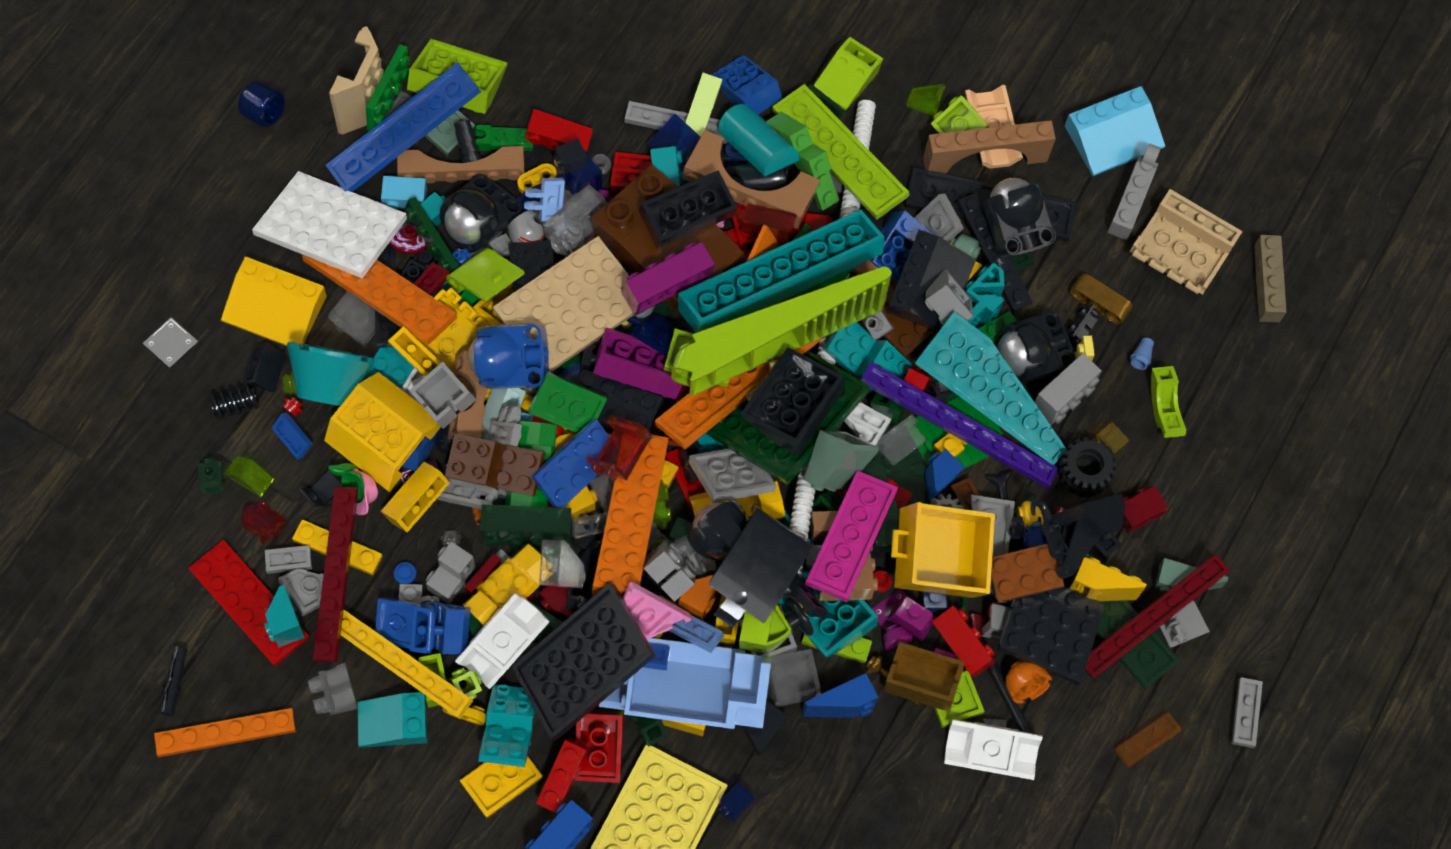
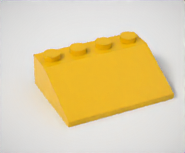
[221,257,327,346]

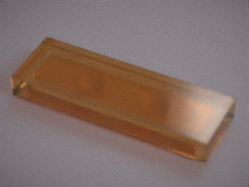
[1114,712,1182,768]

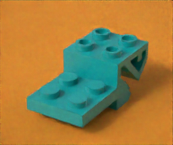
[965,263,1004,327]
[823,322,913,395]
[479,684,536,767]

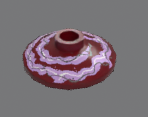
[389,224,427,254]

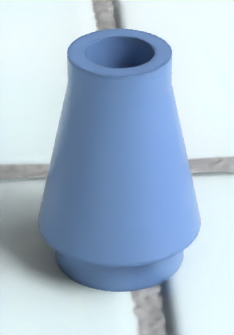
[1130,338,1154,370]

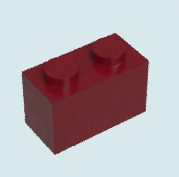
[1122,486,1169,533]

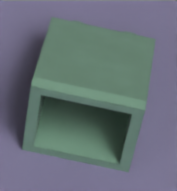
[804,430,879,491]

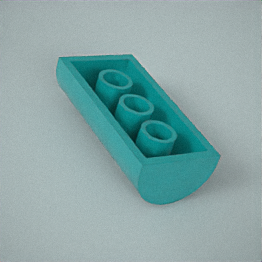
[718,104,799,176]

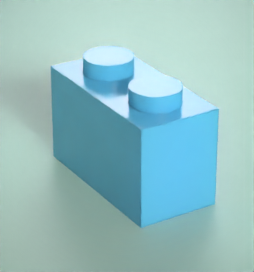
[381,176,427,210]

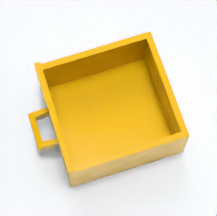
[891,502,995,598]

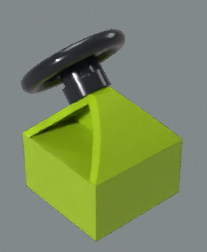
[739,597,814,654]

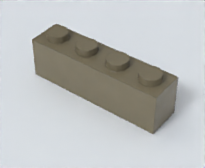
[1254,235,1286,322]

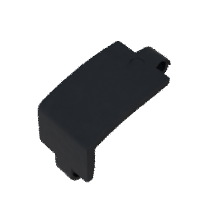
[709,504,812,627]

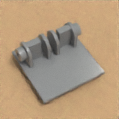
[1160,601,1210,648]

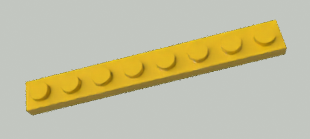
[341,610,473,719]

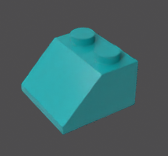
[264,584,305,647]

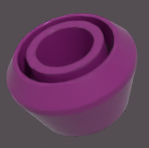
[883,624,913,652]

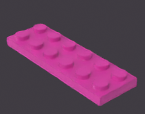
[805,470,898,602]

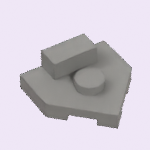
[278,568,324,616]

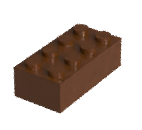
[858,285,935,361]

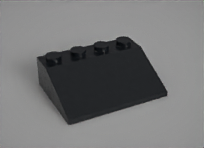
[887,229,976,332]
[740,347,845,456]

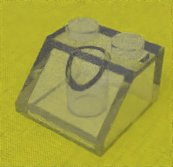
[539,540,586,588]

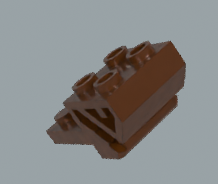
[445,433,545,497]

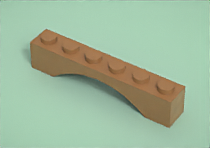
[397,146,525,183]

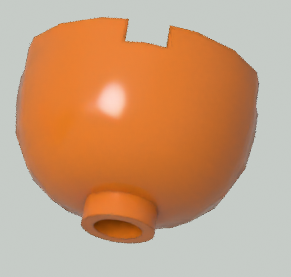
[1006,661,1052,704]

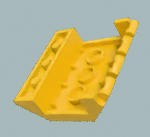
[388,287,490,387]

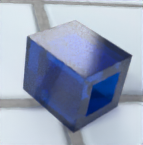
[718,782,755,822]

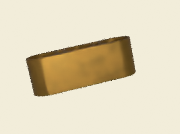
[1070,274,1133,324]

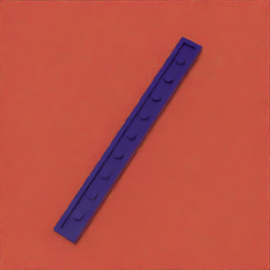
[860,362,1058,488]

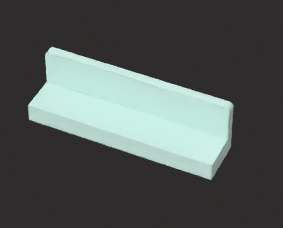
[481,388,526,440]

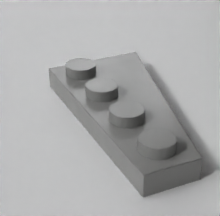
[971,495,1015,581]

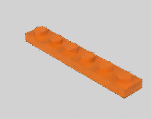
[154,708,296,757]

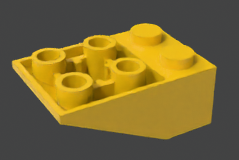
[1069,557,1147,602]

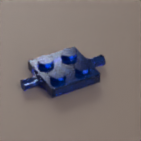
[627,313,684,356]

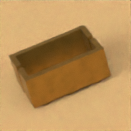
[885,642,965,712]

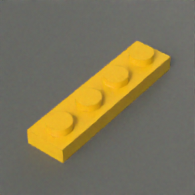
[292,520,383,576]

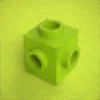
[447,667,482,699]

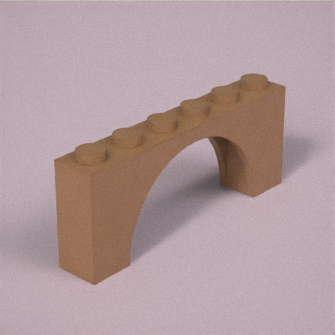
[923,121,1056,174]
[682,130,820,229]

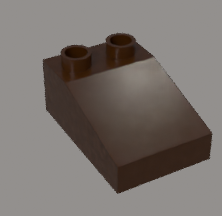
[590,165,745,320]

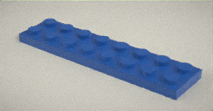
[326,62,481,192]

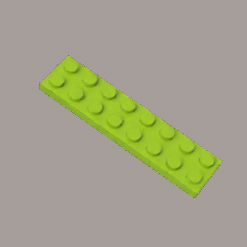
[772,84,909,220]

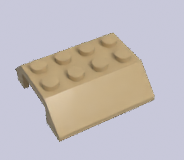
[329,27,383,135]
[1130,189,1242,295]

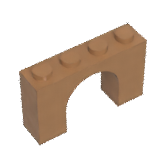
[810,511,878,601]

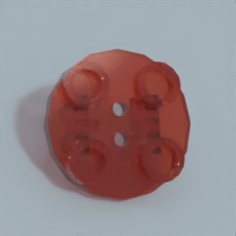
[241,502,286,544]

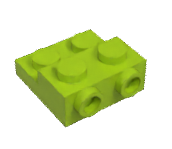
[931,95,989,134]

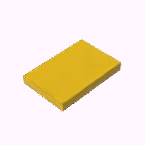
[460,756,543,818]

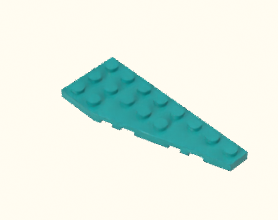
[915,311,1066,465]

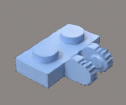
[524,178,565,221]

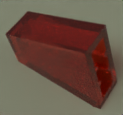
[737,204,797,246]

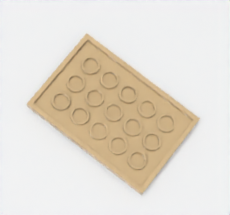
[493,236,634,373]

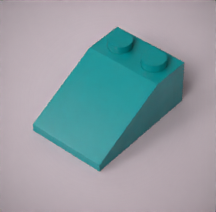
[358,692,428,747]

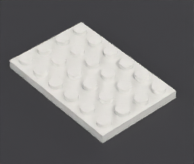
[252,171,407,279]

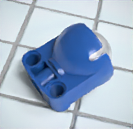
[468,323,549,389]

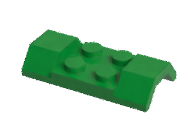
[505,421,558,513]

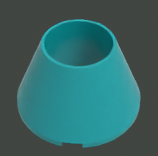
[287,341,375,406]

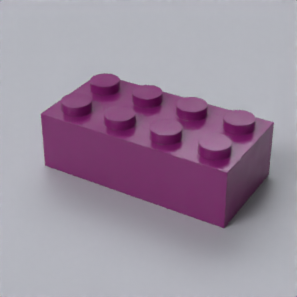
[622,242,715,316]
[593,328,682,400]

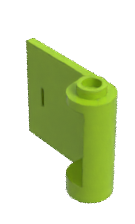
[446,248,525,302]

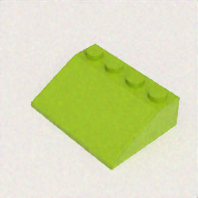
[407,39,508,114]

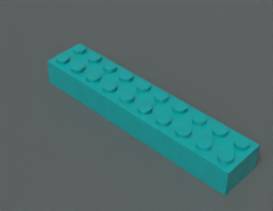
[678,209,884,333]

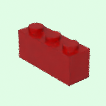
[524,109,593,153]
[932,606,996,677]
[536,738,590,813]

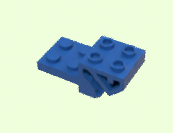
[375,597,471,654]

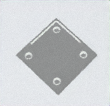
[143,317,198,368]

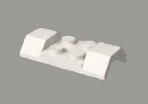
[455,593,549,689]
[944,719,1043,780]

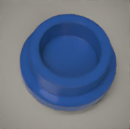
[394,562,416,584]

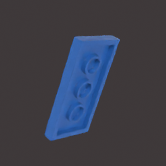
[531,419,621,511]

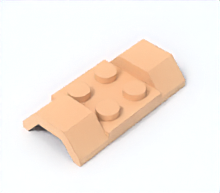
[965,85,1023,169]

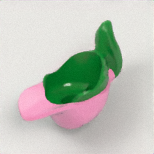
[328,463,378,515]

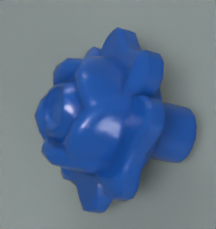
[451,248,473,267]

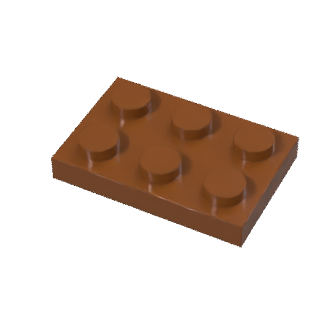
[991,544,1064,603]

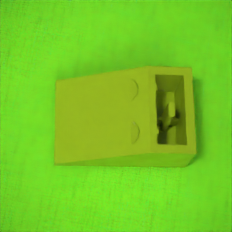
[812,37,883,110]

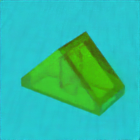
[906,84,946,116]
[224,456,274,497]

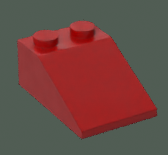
[575,708,625,783]

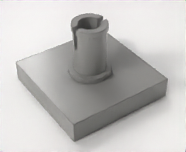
[914,194,964,242]

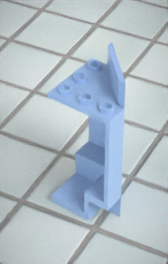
[599,638,772,729]

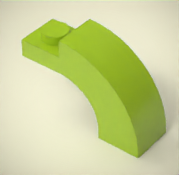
[1151,366,1186,438]

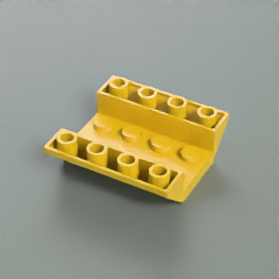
[324,372,441,492]

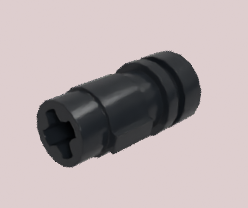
[454,120,482,163]

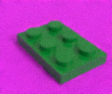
[528,372,607,433]

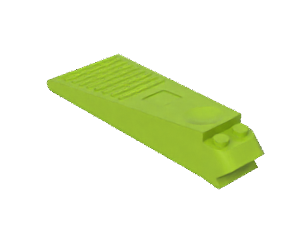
[671,267,892,396]

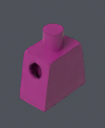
[885,597,933,643]

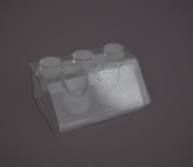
[543,184,607,256]

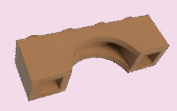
[448,351,488,440]

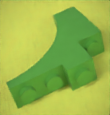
[766,112,839,211]

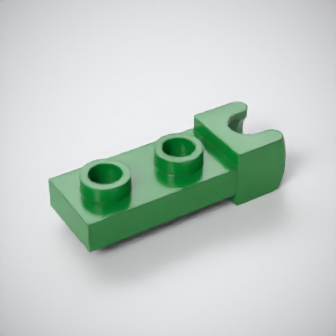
[475,125,533,151]

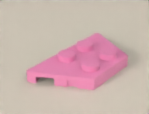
[623,582,692,640]

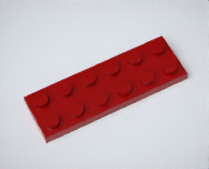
[188,540,310,667]

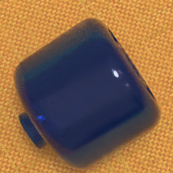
[238,81,285,127]

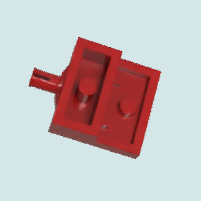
[610,152,652,194]

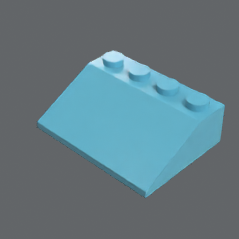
[1065,86,1165,176]

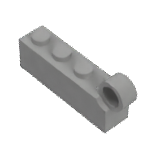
[1108,143,1161,240]

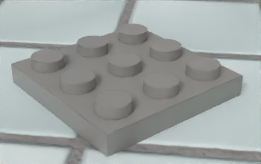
[689,449,776,503]

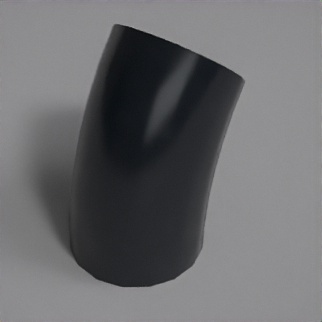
[725,163,790,204]

